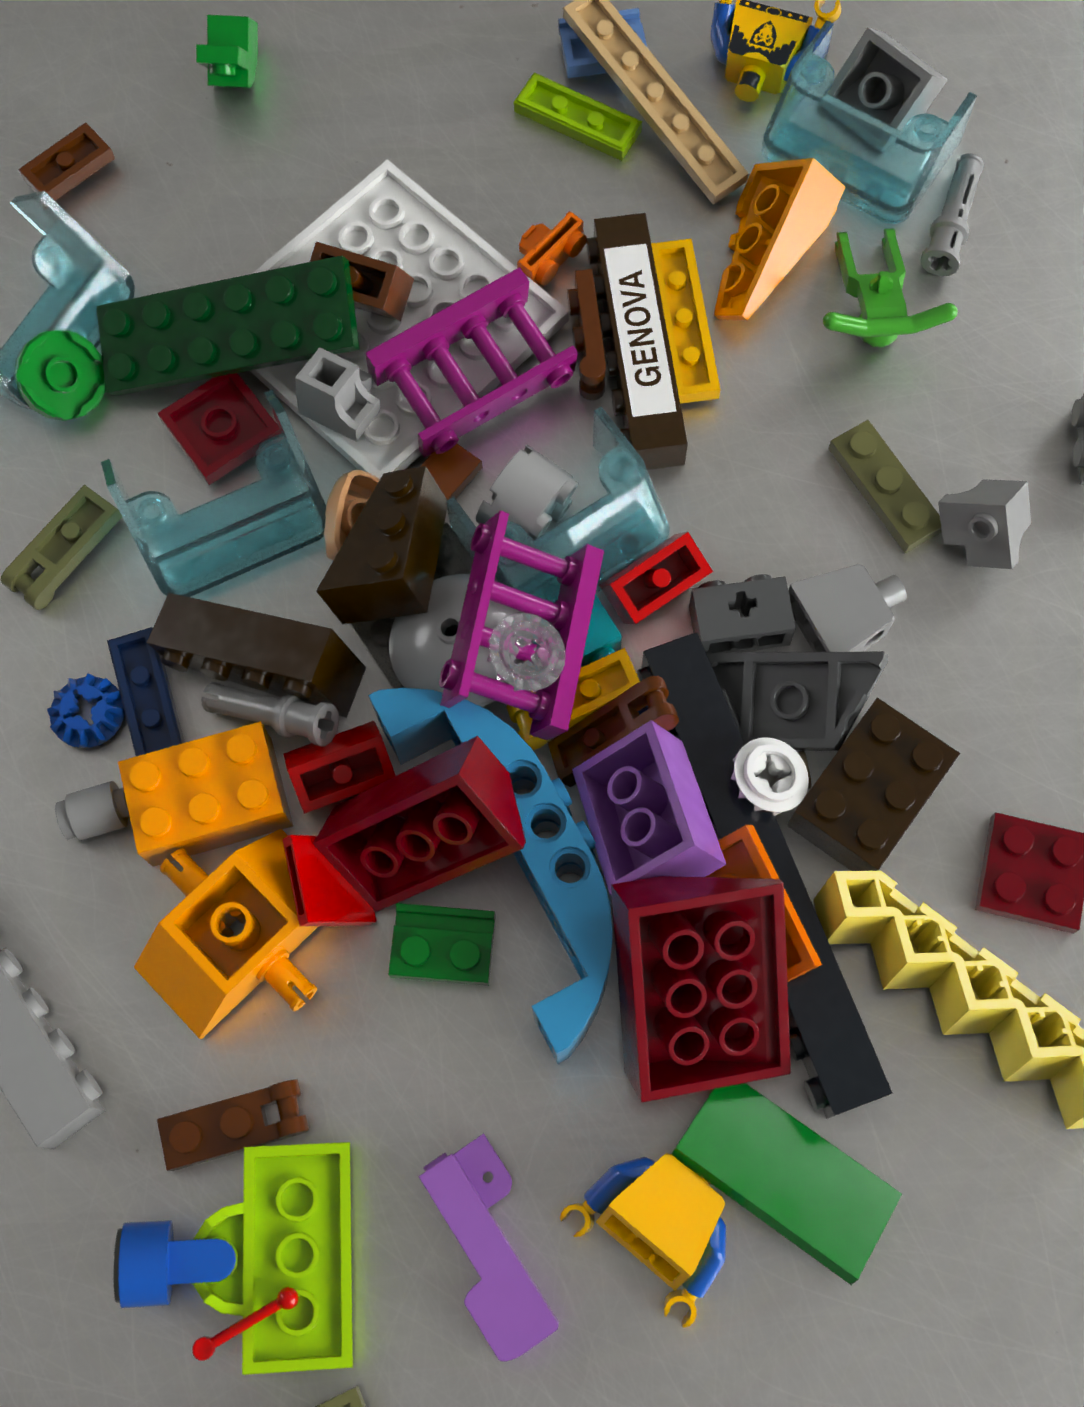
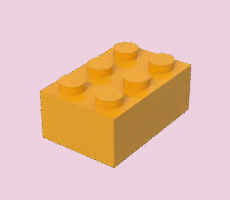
[118,721,293,867]

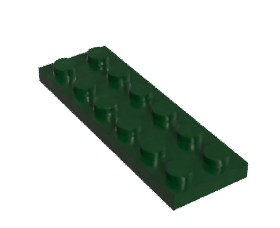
[96,255,360,396]

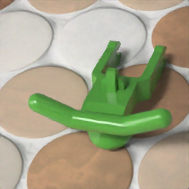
[823,228,958,347]

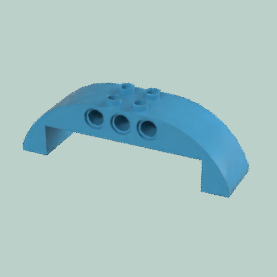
[368,688,613,1064]

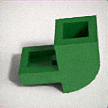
[196,15,258,88]

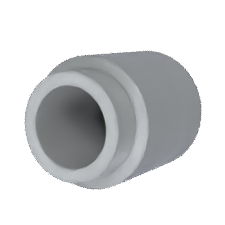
[55,781,129,841]

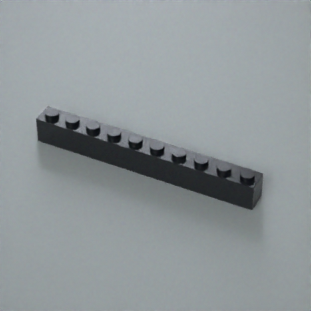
[637,632,893,1119]

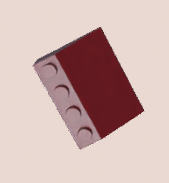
[611,876,791,1103]

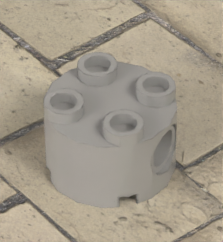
[475,445,579,549]

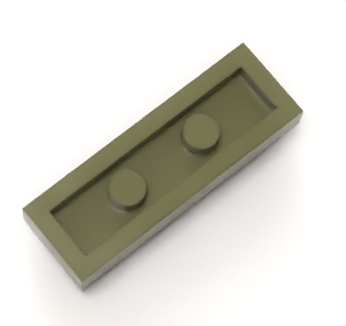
[828,420,942,553]

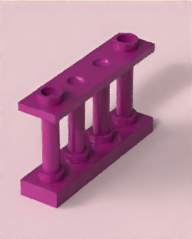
[365,267,578,458]
[439,510,604,740]

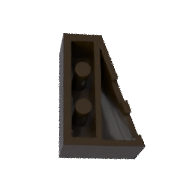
[316,466,448,625]

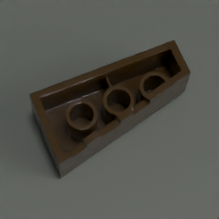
[147,593,366,718]

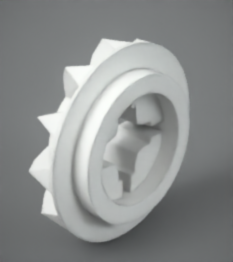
[731,737,809,816]

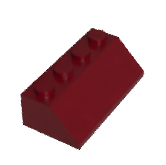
[313,736,526,912]

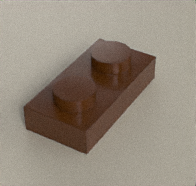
[18,122,115,206]

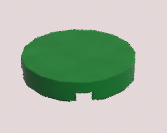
[14,330,106,421]

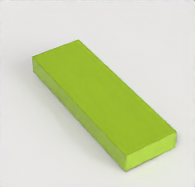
[514,72,642,161]

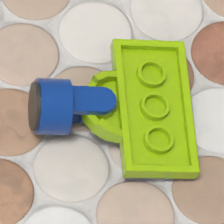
[113,1142,353,1375]

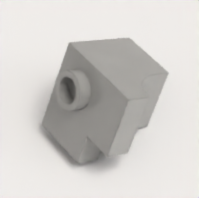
[295,347,380,442]
[938,479,1031,569]

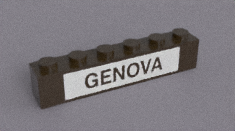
[586,213,688,472]

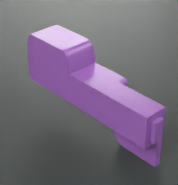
[418,1133,559,1361]

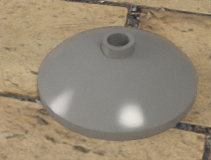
[389,574,531,707]

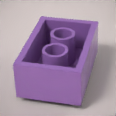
[572,720,727,896]

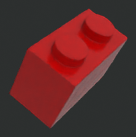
[599,532,713,624]
[283,721,396,814]

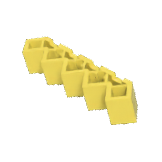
[813,870,1084,1129]

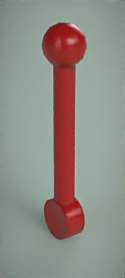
[192,1287,299,1361]

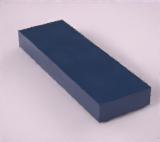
[107,627,185,756]

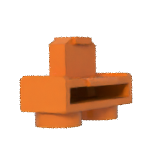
[517,211,587,286]

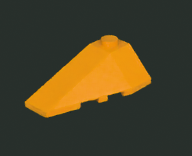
[714,158,845,320]

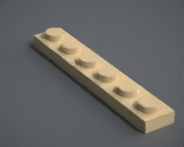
[563,0,749,205]

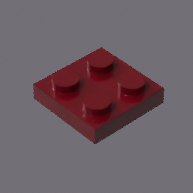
[157,373,283,485]
[975,812,1084,934]

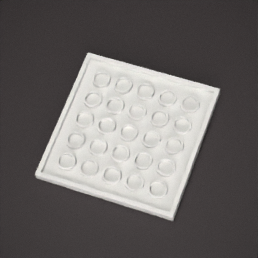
[250,159,569,479]

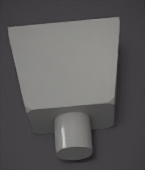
[788,564,907,652]

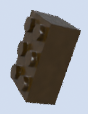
[787,697,960,871]

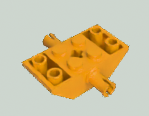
[134,829,319,1040]

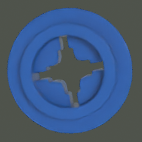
[47,673,125,748]

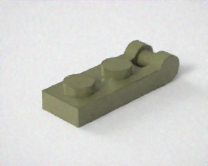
[1,484,123,610]

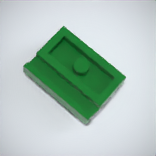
[388,903,496,986]

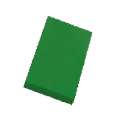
[672,1083,902,1285]

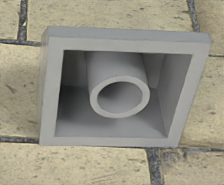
[819,27,948,152]

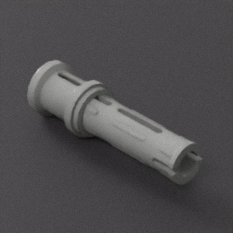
[921,153,984,276]
[201,682,339,746]

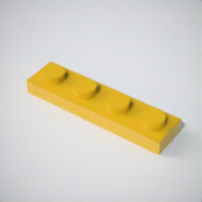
[651,238,721,404]

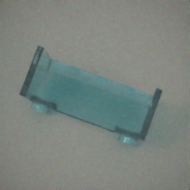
[761,21,977,224]
[0,191,135,410]
[101,390,326,597]
[446,406,670,624]

